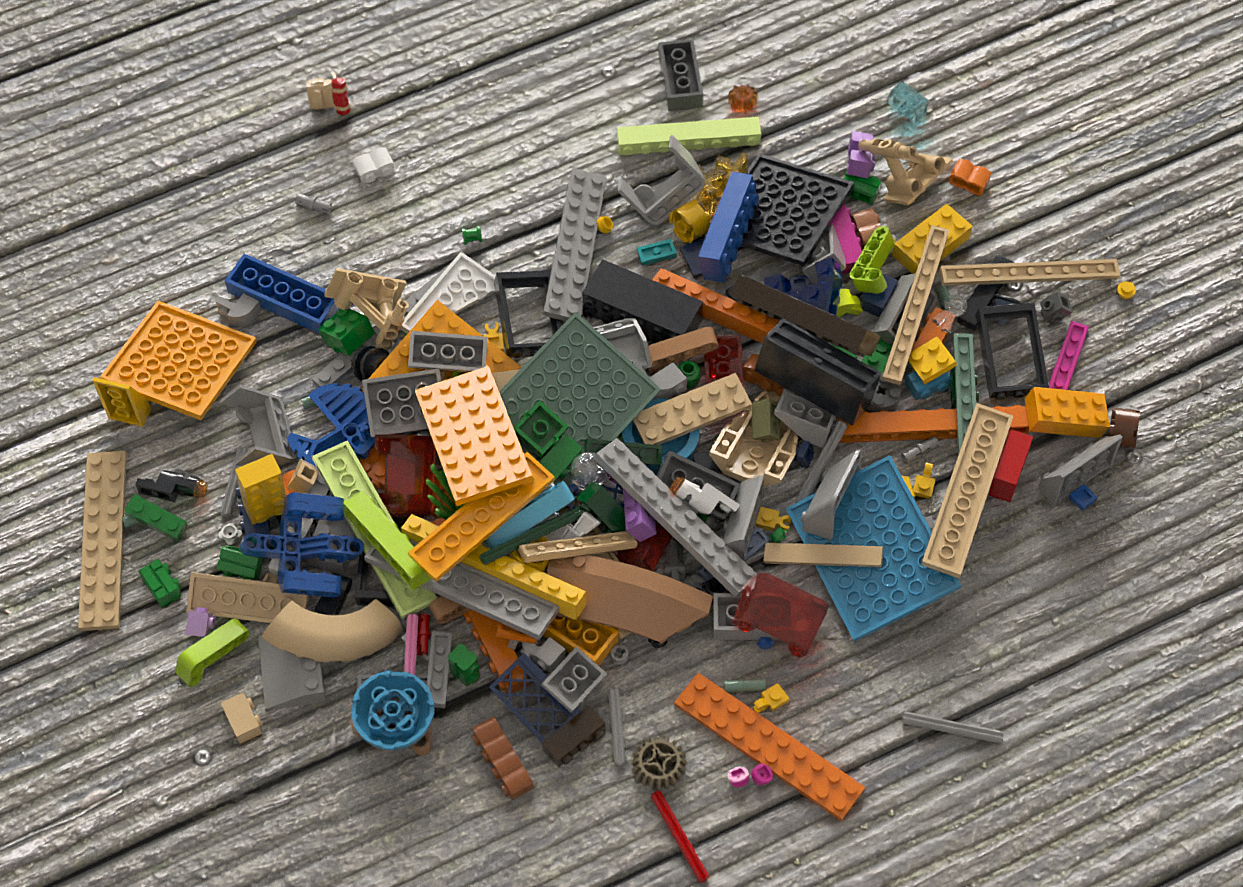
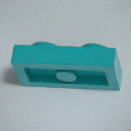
[637,239,677,266]

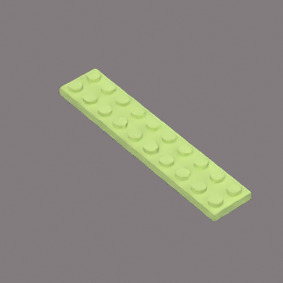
[312,440,437,619]

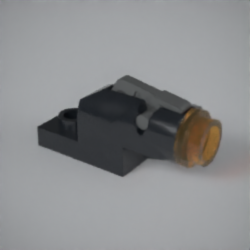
[135,469,208,503]

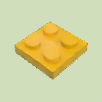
[908,337,957,385]

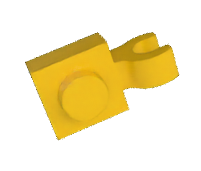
[913,462,936,499]
[753,683,790,714]

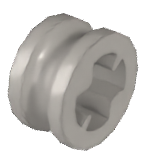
[611,644,629,665]

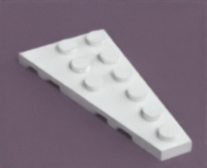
[400,252,495,334]

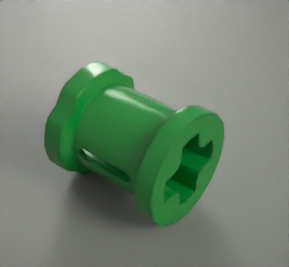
[462,226,482,245]

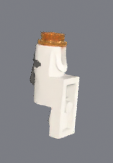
[669,476,740,515]

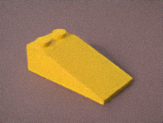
[92,377,152,427]

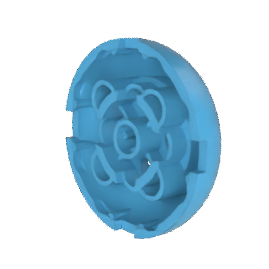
[351,670,434,750]

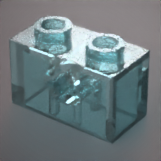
[888,81,929,123]

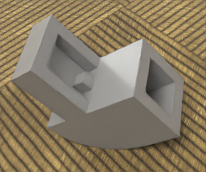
[216,293,261,327]

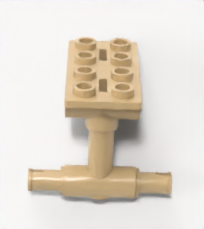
[858,139,953,205]
[324,268,409,350]

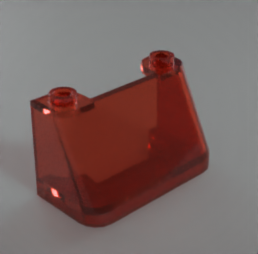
[375,434,435,514]
[732,573,829,658]

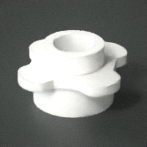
[218,523,242,545]

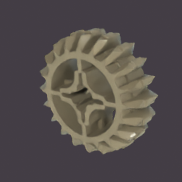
[631,735,687,790]

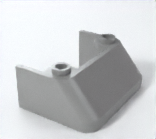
[618,135,705,225]
[220,385,297,466]

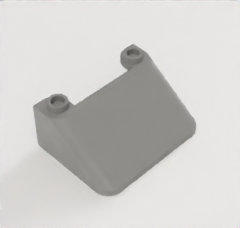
[593,318,652,370]
[800,450,862,540]

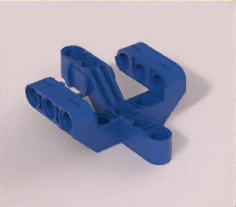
[239,493,364,597]

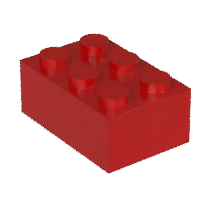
[989,429,1033,503]

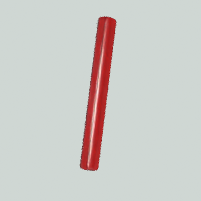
[651,790,709,883]

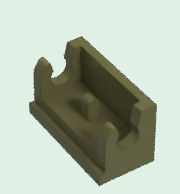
[752,398,781,442]

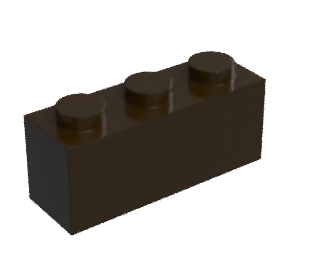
[542,705,606,768]

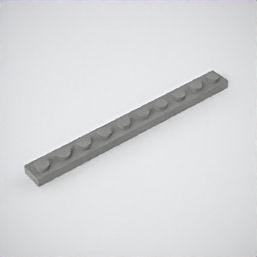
[312,265,449,387]

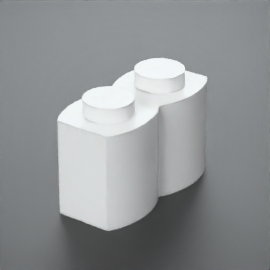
[352,147,395,183]

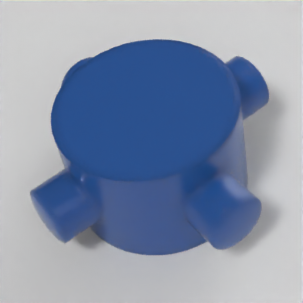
[756,637,774,649]

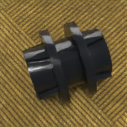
[351,346,389,382]

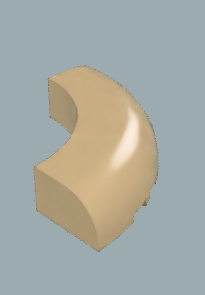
[261,599,403,663]

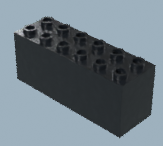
[582,259,703,342]
[754,318,882,426]

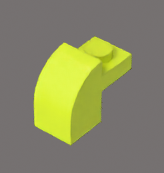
[817,289,863,317]

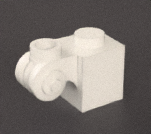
[520,637,566,674]

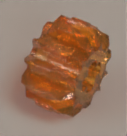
[728,83,758,113]

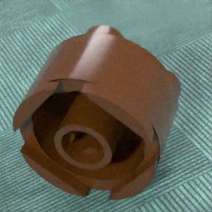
[1109,408,1140,448]

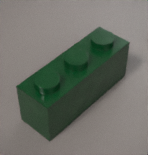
[576,481,626,534]

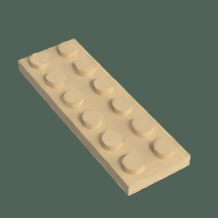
[633,373,752,445]
[186,572,309,623]

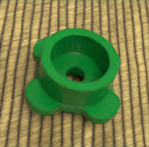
[769,527,788,543]

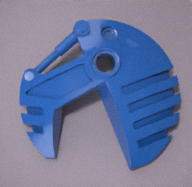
[287,383,377,466]

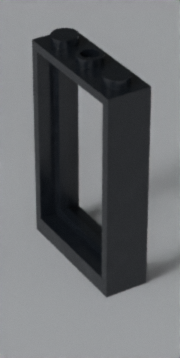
[494,270,561,358]
[976,302,1049,400]
[355,511,424,607]

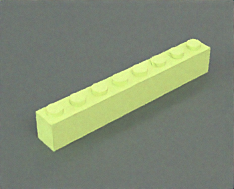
[617,117,761,155]

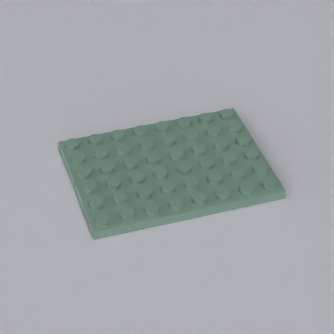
[499,312,661,487]

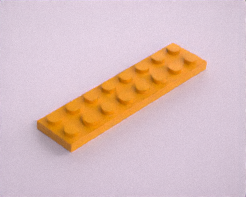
[408,452,555,582]

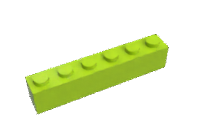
[343,491,432,590]

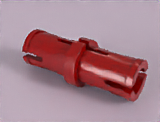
[416,614,431,656]

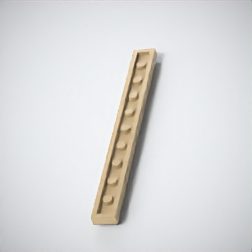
[882,225,949,385]
[939,259,1120,286]

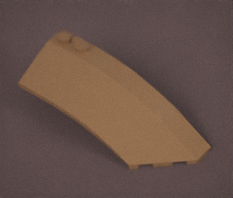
[547,555,713,644]

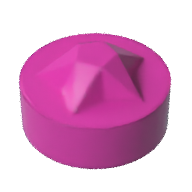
[751,764,773,786]
[728,767,750,787]

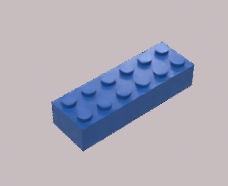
[698,172,759,283]
[225,253,340,334]

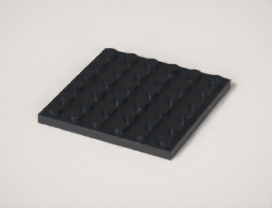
[742,153,855,266]

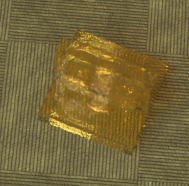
[715,152,748,190]
[697,164,726,214]

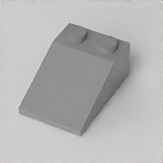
[802,224,846,286]
[649,363,687,399]
[774,389,836,448]
[541,646,607,713]

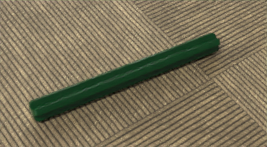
[479,506,585,565]

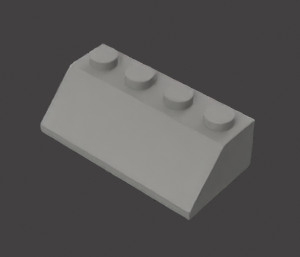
[872,274,939,346]
[408,331,488,372]
[720,475,764,561]

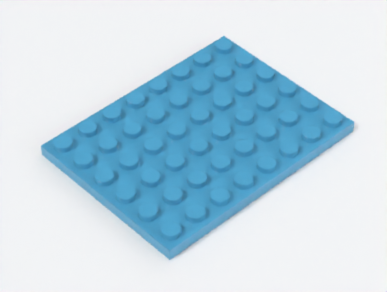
[786,455,962,642]

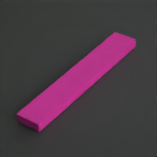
[1049,321,1089,390]

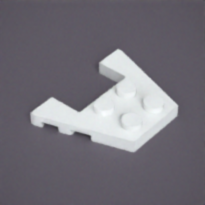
[525,483,600,541]

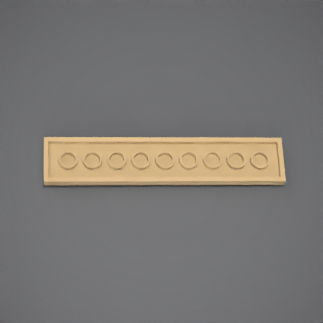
[921,403,1013,578]
[78,451,127,631]

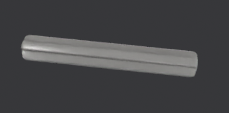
[220,447,248,517]
[608,689,625,767]

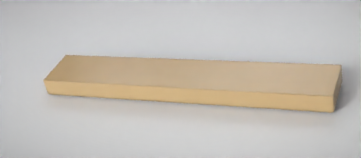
[518,531,637,563]
[764,543,883,567]

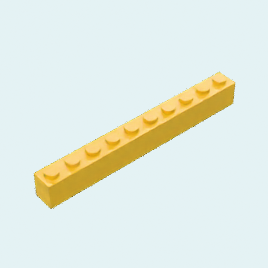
[401,514,586,620]

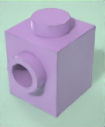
[186,607,215,637]

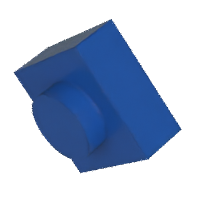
[1069,484,1098,511]

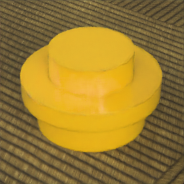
[596,216,613,234]
[1117,281,1136,299]

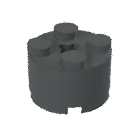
[866,373,901,413]

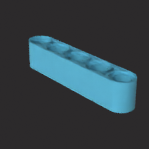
[485,481,574,549]

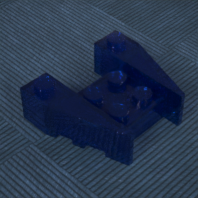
[763,257,843,316]

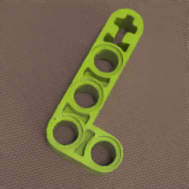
[850,226,895,293]
[176,618,250,687]

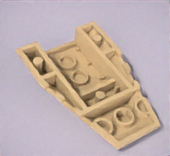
[709,390,798,487]

